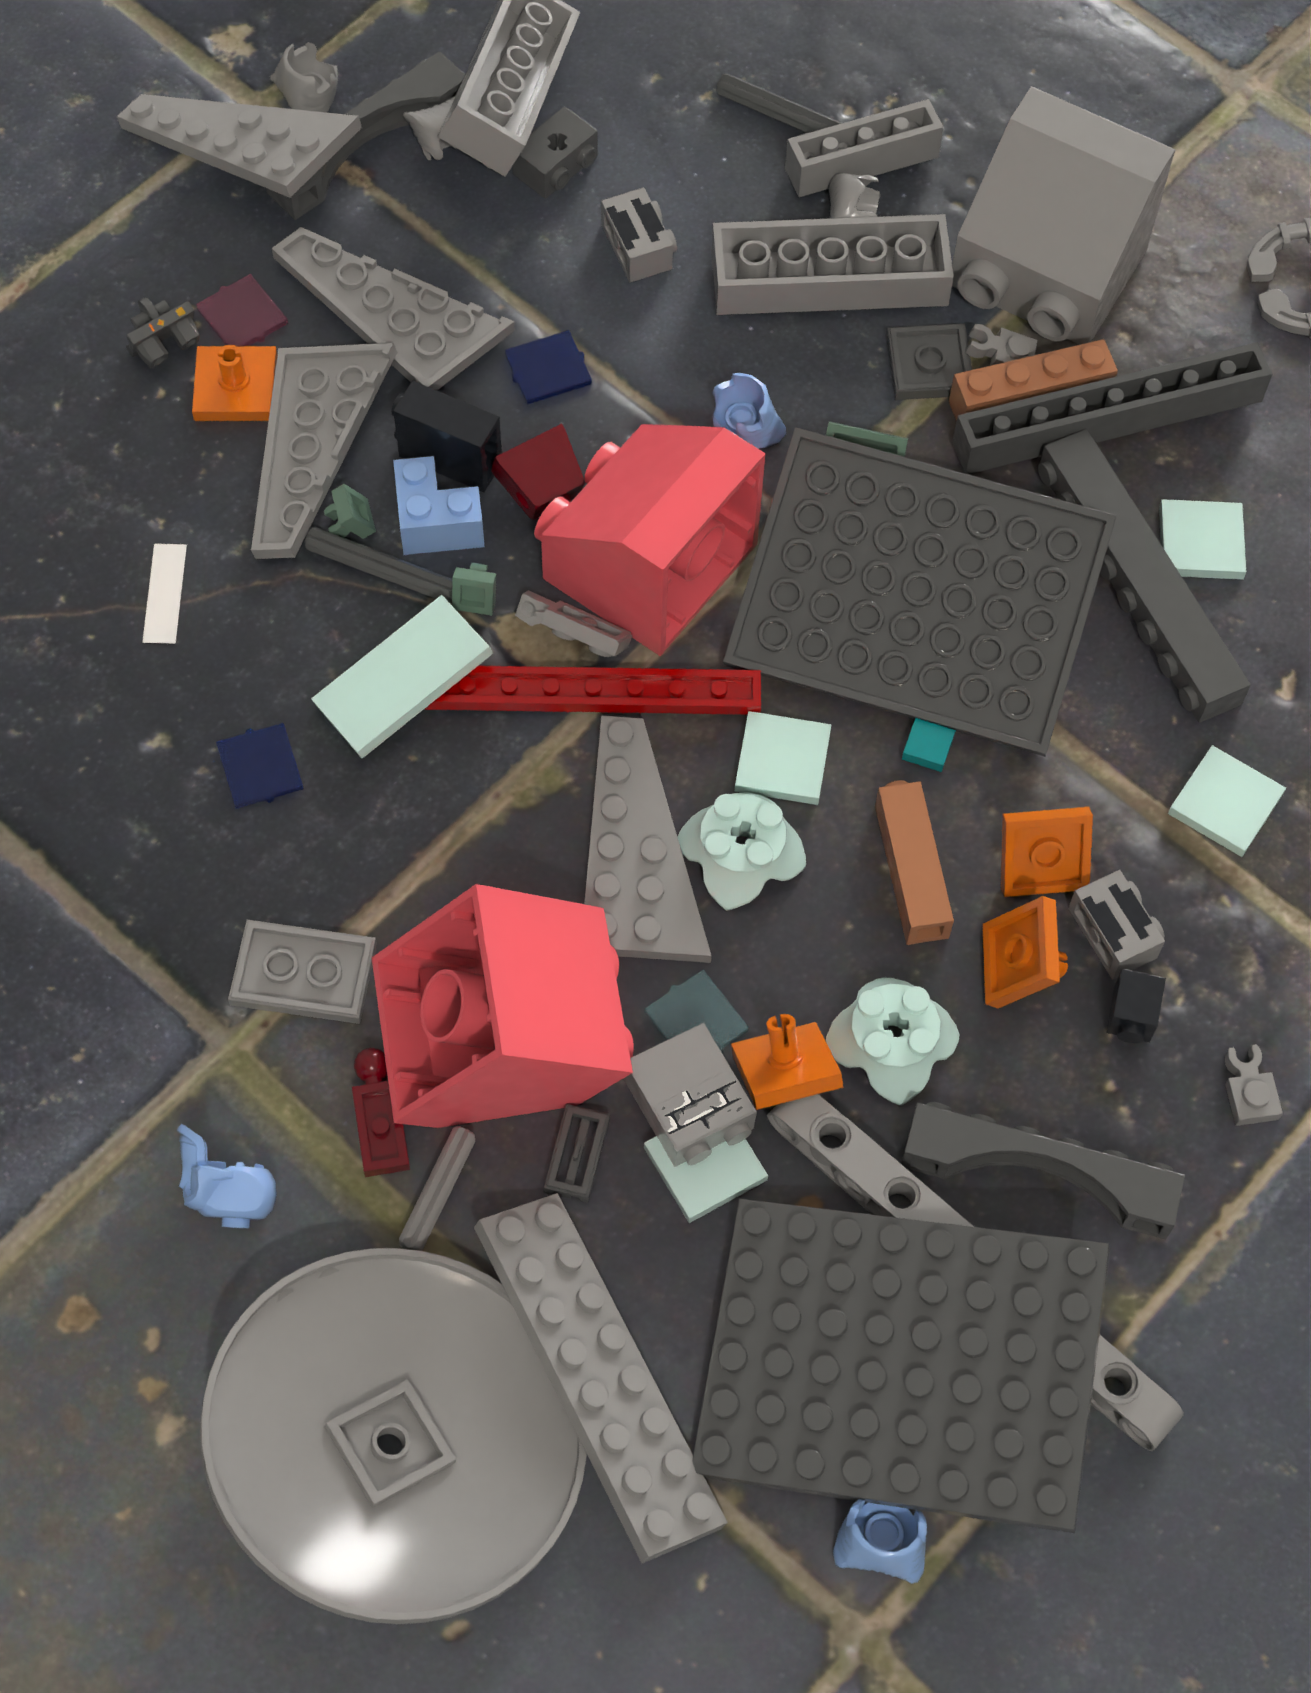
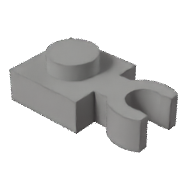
[965,324,1038,366]
[1225,1044,1283,1126]

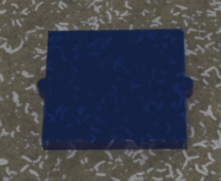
[505,330,592,405]
[216,723,304,808]

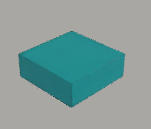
[902,718,956,772]

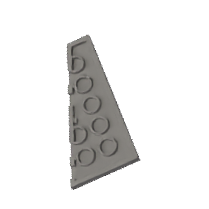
[117,94,362,198]
[251,343,397,559]
[584,716,712,963]

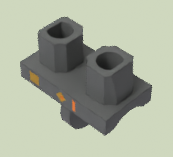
[126,297,200,369]

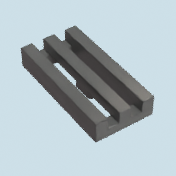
[544,1104,610,1203]

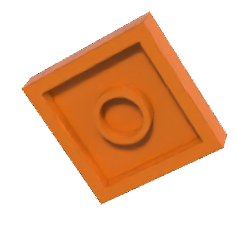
[192,345,277,421]
[1001,807,1093,897]
[983,896,1068,1009]
[731,1014,843,1110]

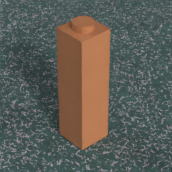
[875,780,954,945]

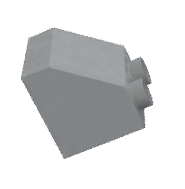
[952,86,1176,345]

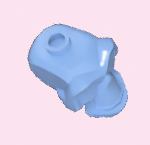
[177,1124,277,1228]

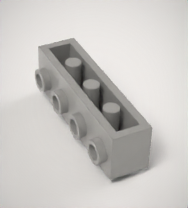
[785,99,944,197]

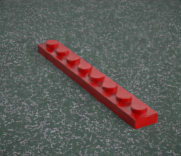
[425,666,761,715]

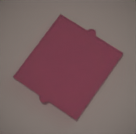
[196,274,288,346]

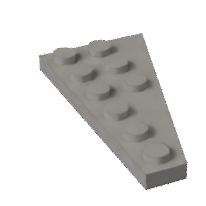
[272,227,515,390]

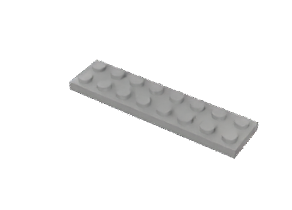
[474,1193,728,1564]

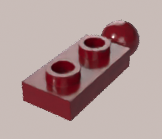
[352,1048,410,1177]

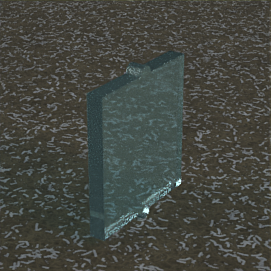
[645,970,749,1054]

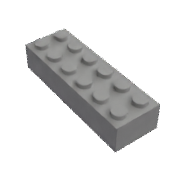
[438,0,580,176]
[711,214,954,315]

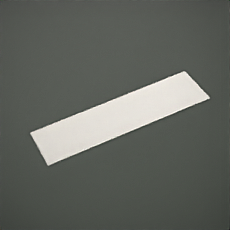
[142,544,187,644]

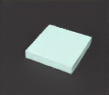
[1159,499,1246,579]
[734,711,832,805]
[1168,745,1286,857]
[644,1136,768,1223]

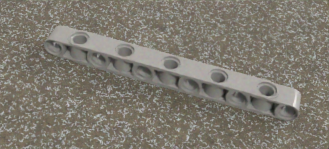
[767,1094,1184,1451]

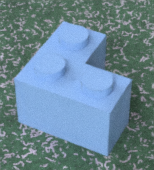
[393,456,484,555]

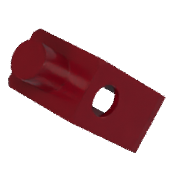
[491,423,585,519]

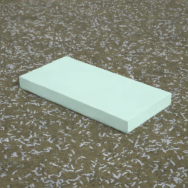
[311,595,493,758]

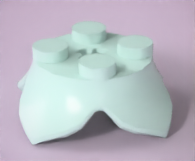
[677,792,806,911]
[826,978,959,1106]

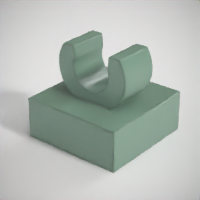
[324,484,376,539]
[452,562,497,616]

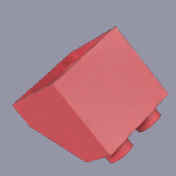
[534,424,766,656]
[372,884,634,1128]

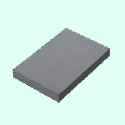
[228,920,377,1024]

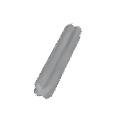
[399,1126,475,1251]

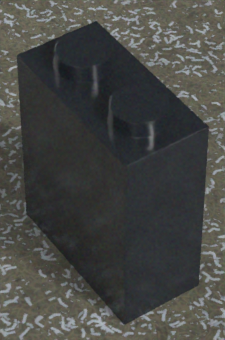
[391,381,502,492]

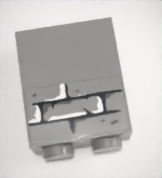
[623,1023,757,1167]

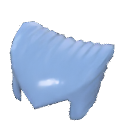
[713,373,786,448]
[833,1499,927,1583]

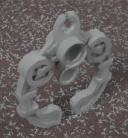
[1247,217,1311,339]

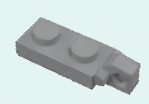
[515,590,632,657]

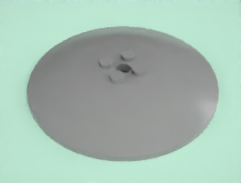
[200,1248,587,1624]

